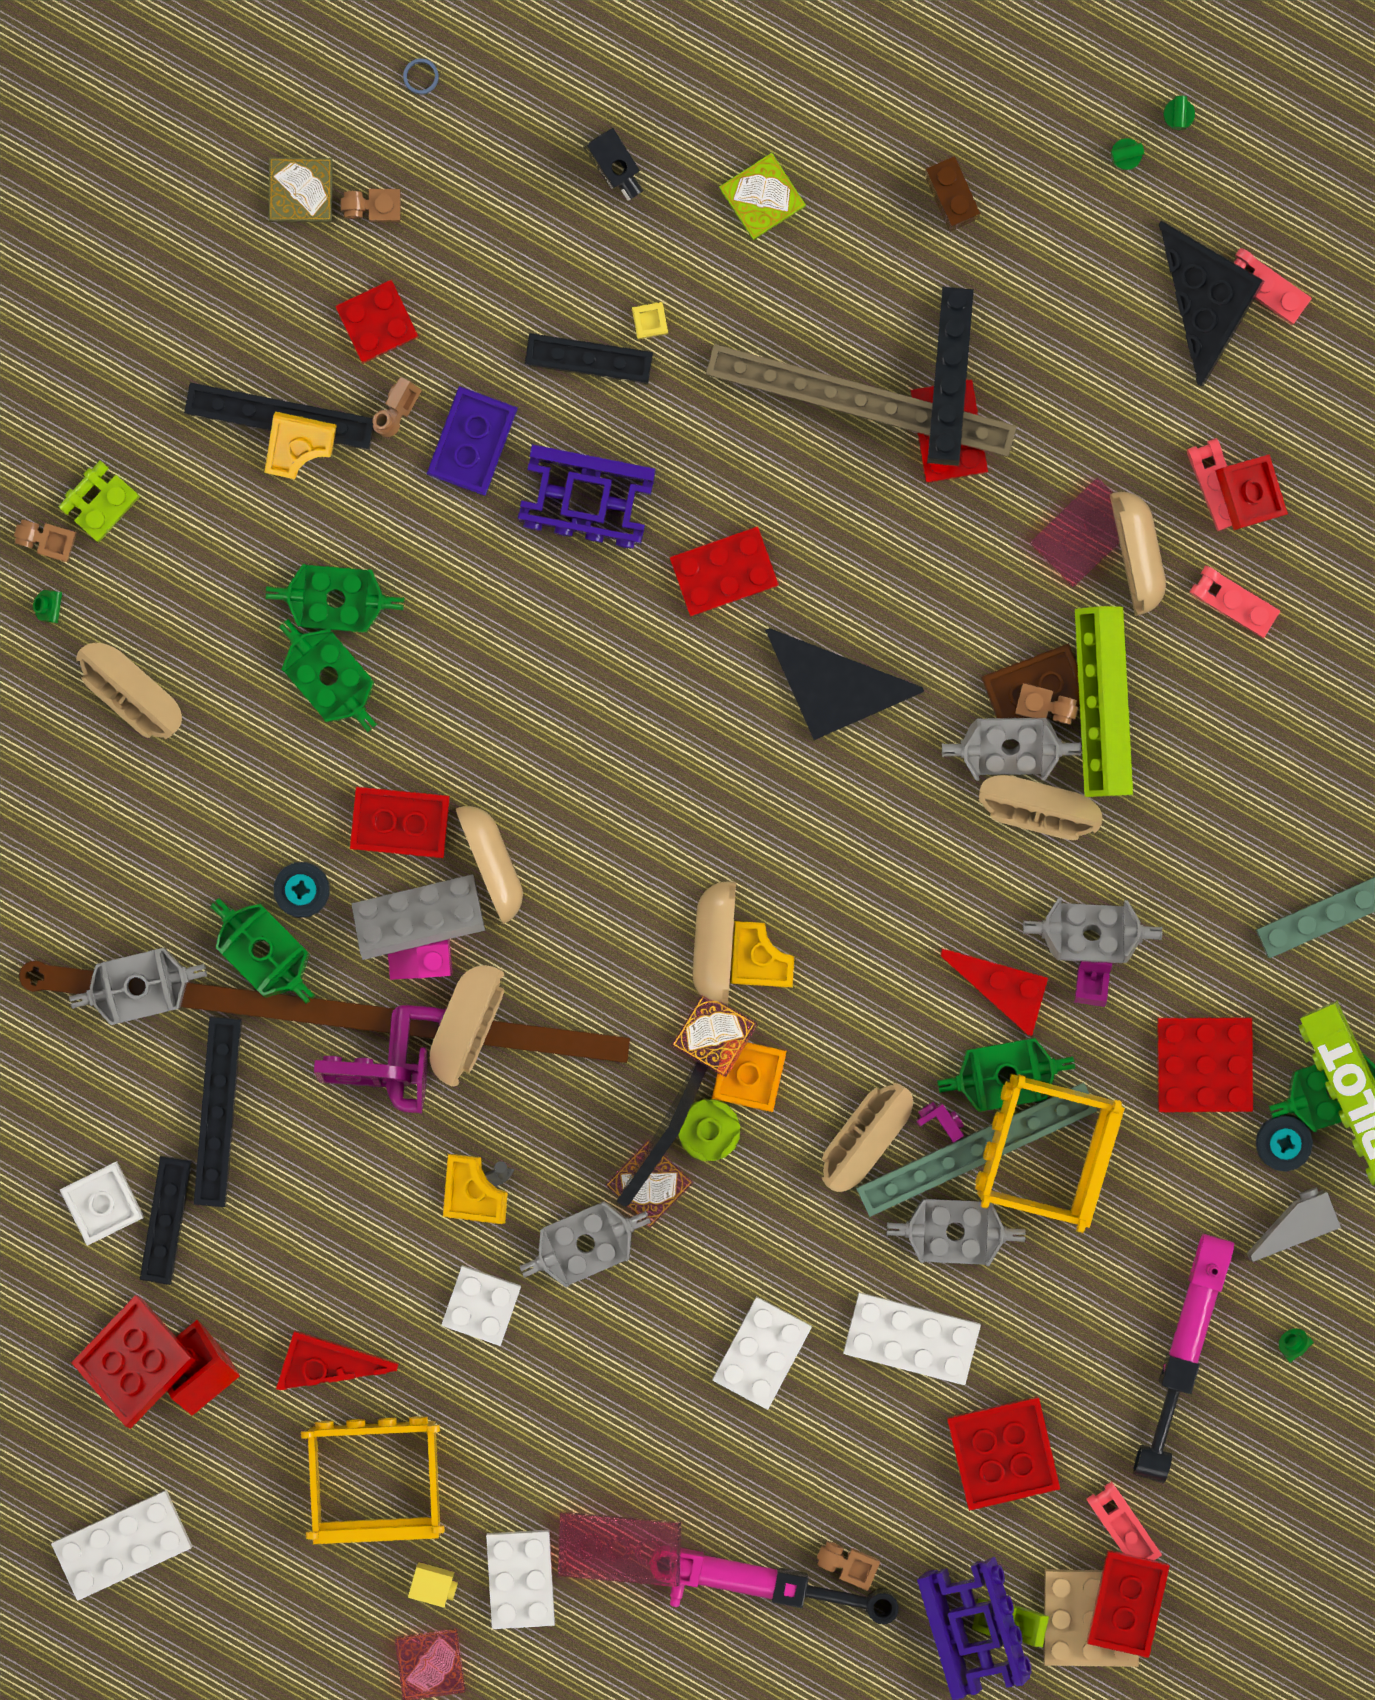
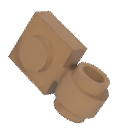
[341,189,401,222]
[373,377,422,437]
[13,519,77,563]
[1015,683,1078,725]
[817,1541,880,1591]

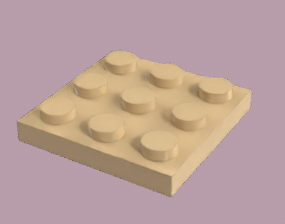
[1043,1569,1139,1667]

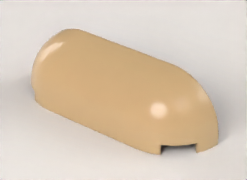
[1110,492,1166,616]
[76,643,182,739]
[979,775,1102,840]
[456,806,523,924]
[693,881,736,1006]
[430,965,504,1086]
[822,1083,913,1192]

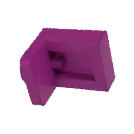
[1074,961,1113,1007]
[916,1101,964,1143]

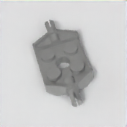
[942,718,1081,781]
[1023,897,1162,963]
[69,947,207,1025]
[886,1199,1025,1266]
[519,1201,651,1287]

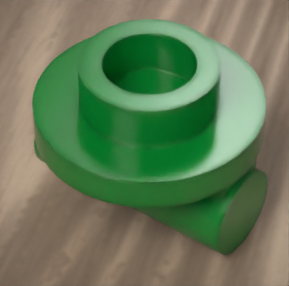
[1163,95,1195,130]
[1111,138,1144,170]
[33,590,62,623]
[1279,1328,1314,1363]

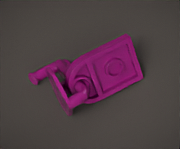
[314,1005,447,1114]

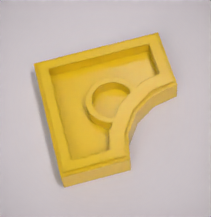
[264,411,337,479]
[730,921,794,988]
[443,1154,508,1224]

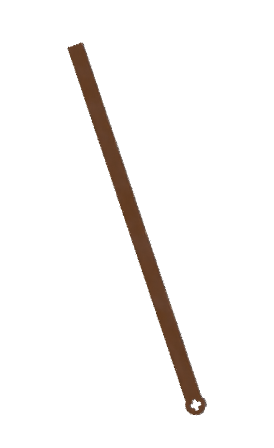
[19,960,630,1063]

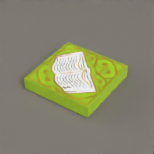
[719,153,806,241]

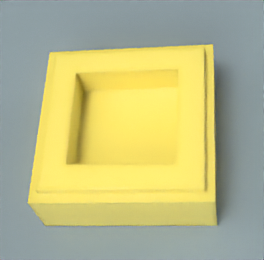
[632,302,668,340]

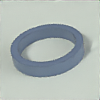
[403,59,439,95]

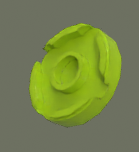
[678,1099,740,1161]

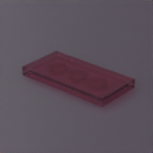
[558,1512,682,1587]

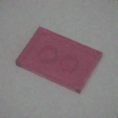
[1030,477,1120,588]

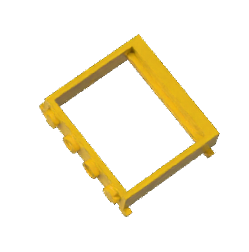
[975,1074,1125,1233]
[301,1416,445,1544]

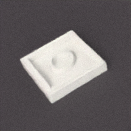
[60,1161,144,1246]

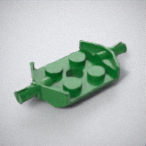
[266,564,405,633]
[278,619,378,733]
[210,898,315,1004]
[937,1038,1075,1112]
[1268,1053,1375,1132]

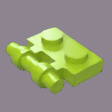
[58,460,141,542]

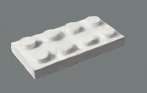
[843,1292,981,1385]
[51,1490,193,1601]

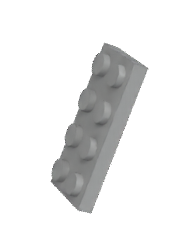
[351,874,485,960]

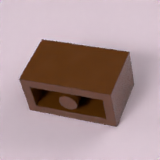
[924,156,980,232]

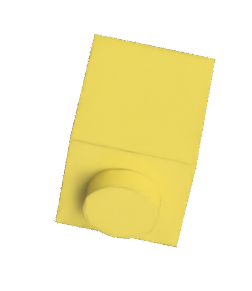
[408,1562,458,1608]

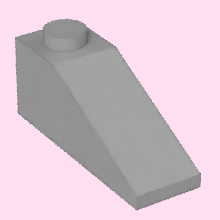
[1247,1187,1341,1262]

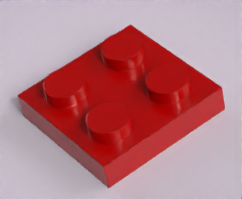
[335,279,419,364]
[1215,454,1288,530]

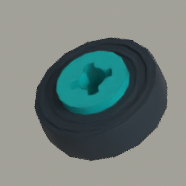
[274,862,330,918]
[1256,1115,1313,1172]

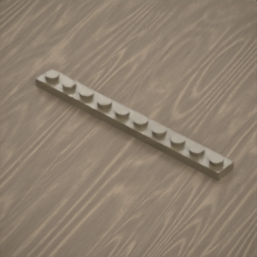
[706,344,1017,457]

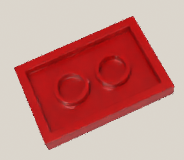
[910,379,988,483]
[669,526,779,617]
[350,787,450,858]
[1086,1550,1170,1658]

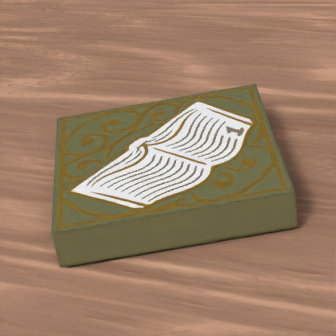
[269,158,333,222]

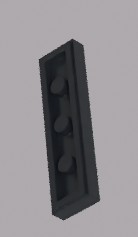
[524,333,653,384]
[140,1156,192,1285]

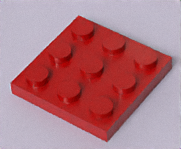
[1157,1017,1253,1112]
[71,1295,196,1429]
[947,1396,1060,1511]

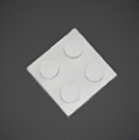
[441,1265,521,1346]

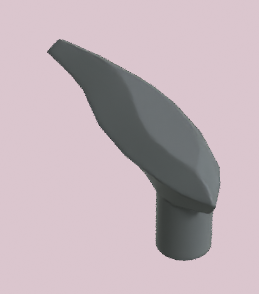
[484,1161,515,1187]

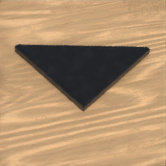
[1159,221,1265,386]
[765,628,924,740]
[616,1055,710,1207]

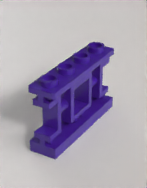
[518,444,656,549]
[917,1557,1031,1700]

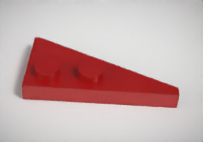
[940,948,1048,1036]
[276,1330,399,1391]

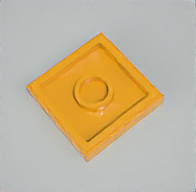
[712,1039,787,1112]

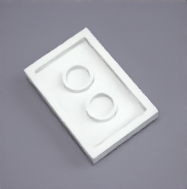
[712,1296,812,1410]
[486,1530,555,1629]

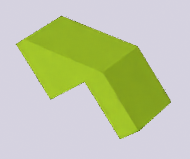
[972,1599,1049,1647]

